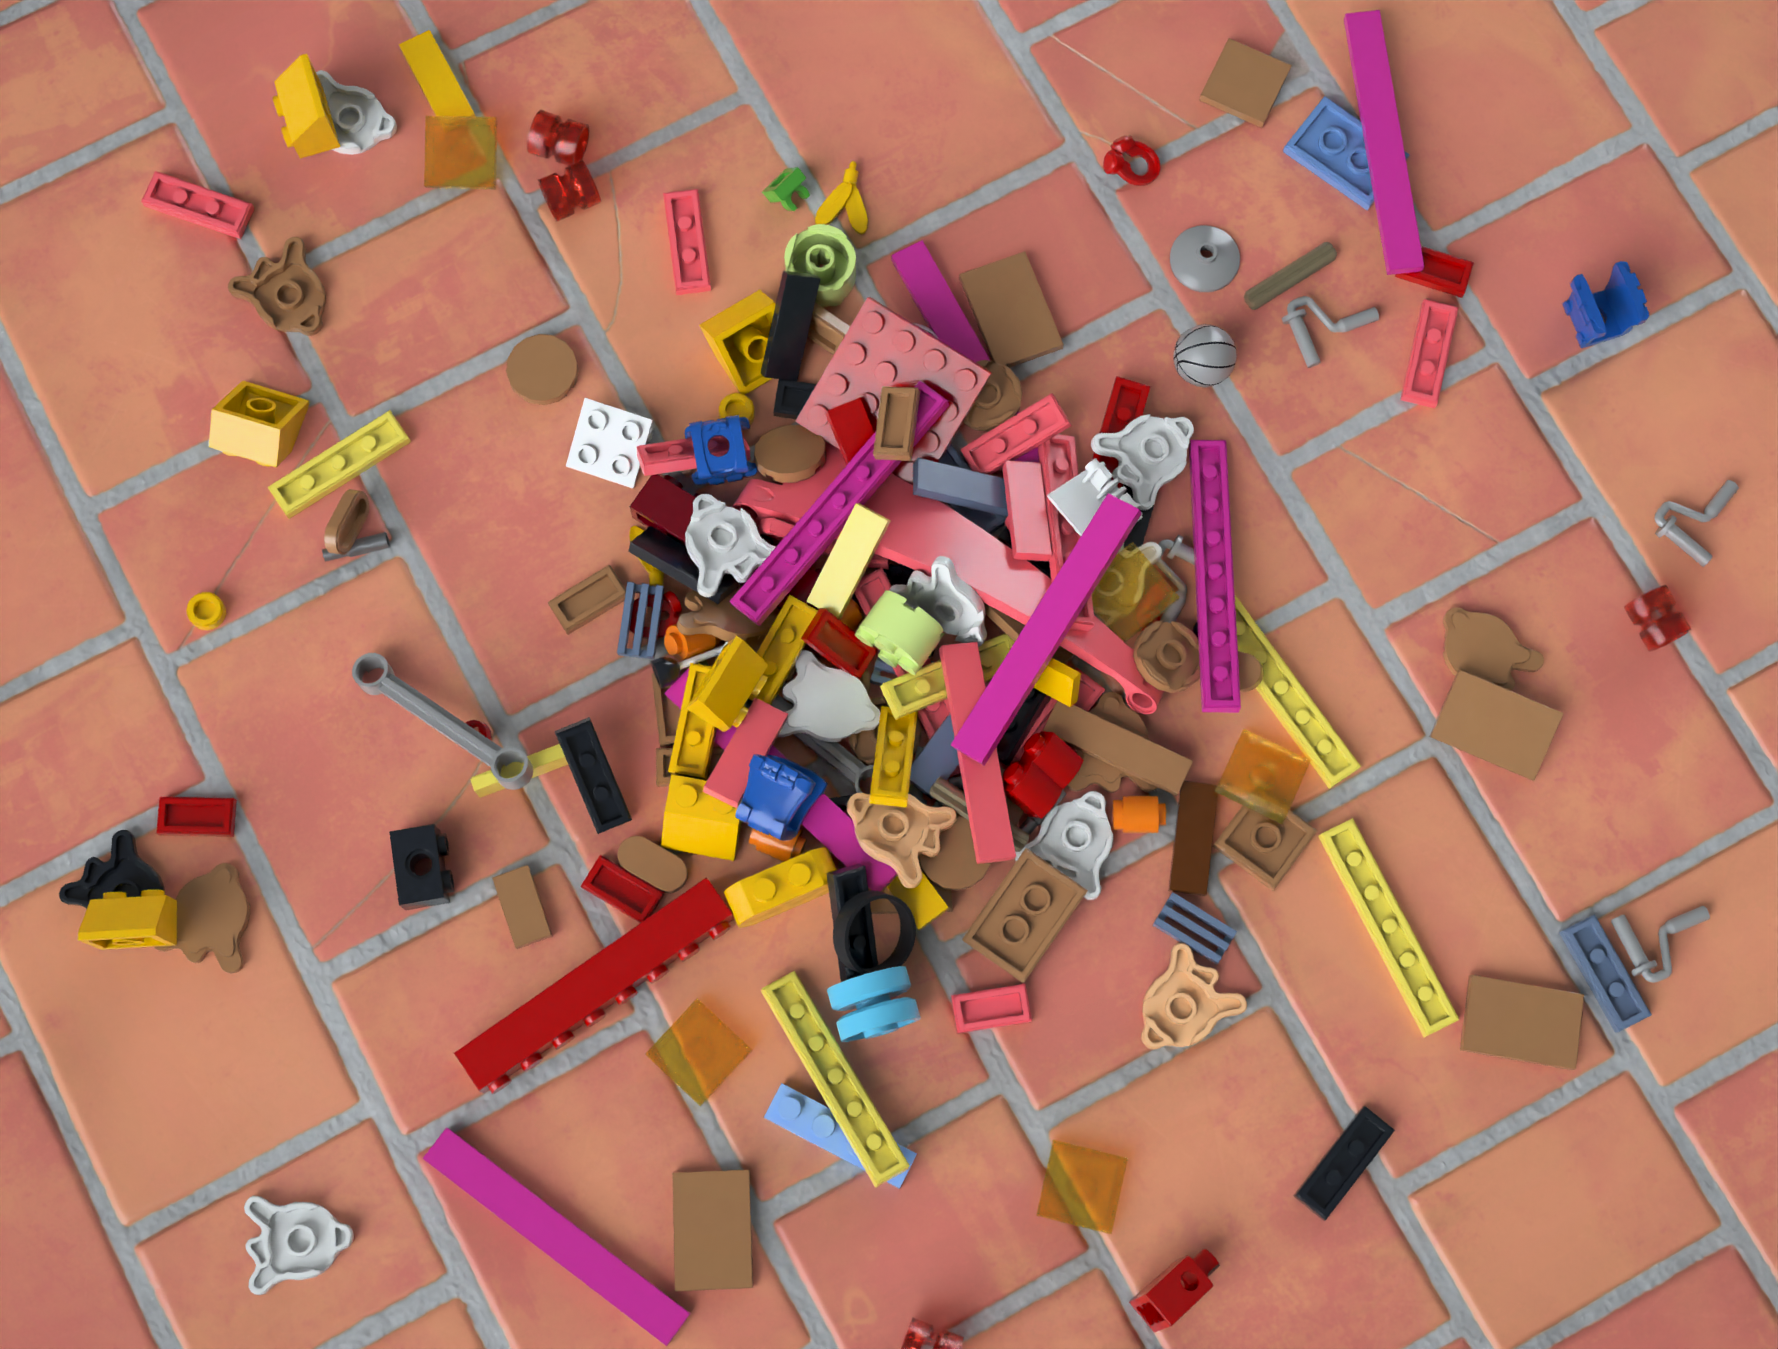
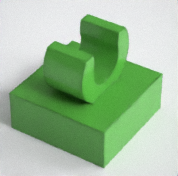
[762,167,810,211]

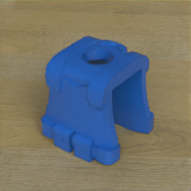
[1562,261,1649,348]
[685,415,757,485]
[735,754,828,841]

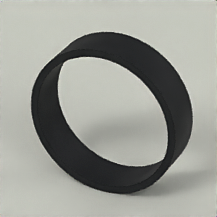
[833,890,916,974]

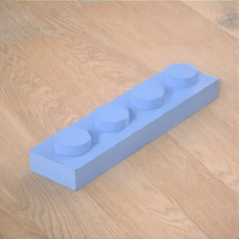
[764,1083,917,1189]

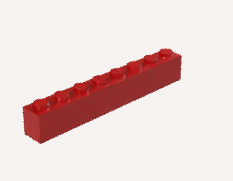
[454,877,734,1094]

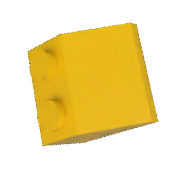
[272,53,341,159]
[699,289,803,395]
[209,381,309,468]
[686,636,768,732]
[661,774,742,861]
[78,890,177,950]

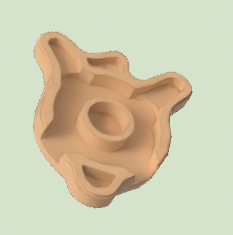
[847,793,957,888]
[1141,943,1247,1050]

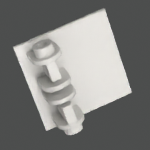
[566,398,654,488]
[1047,458,1143,537]

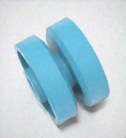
[827,966,921,1042]

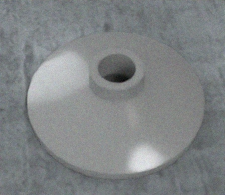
[1170,225,1240,292]

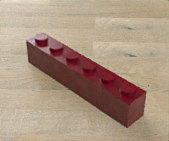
[629,474,822,610]

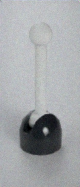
[651,641,728,689]

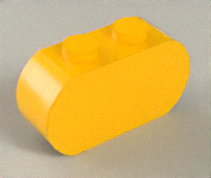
[724,847,837,928]

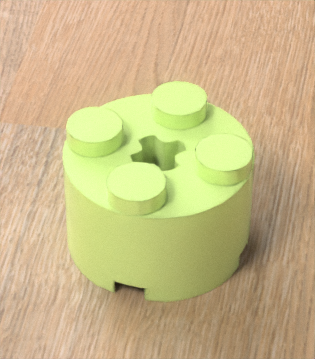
[784,224,856,307]
[854,590,944,675]

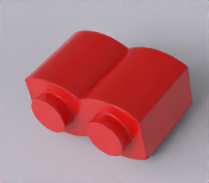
[1002,731,1084,819]

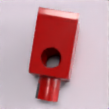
[1129,1249,1220,1333]

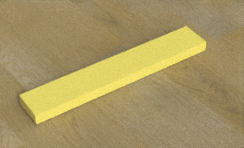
[1235,595,1361,789]
[1318,818,1460,1037]
[761,971,910,1188]

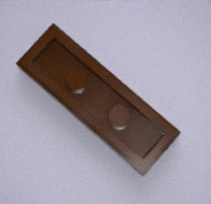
[1168,781,1219,896]

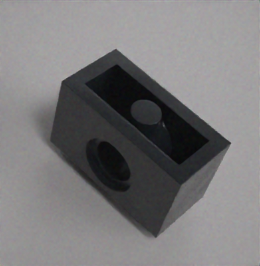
[389,824,454,910]

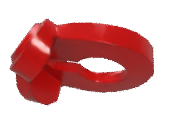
[1103,135,1161,186]
[630,590,682,639]

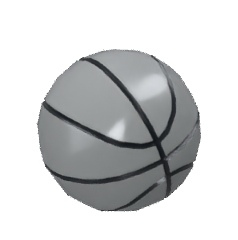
[1173,324,1237,388]

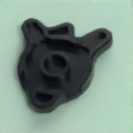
[59,830,165,909]

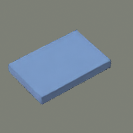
[1283,96,1409,211]

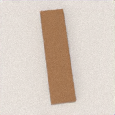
[1043,701,1193,796]

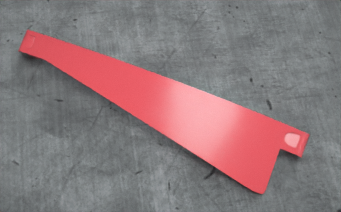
[732,442,1165,715]

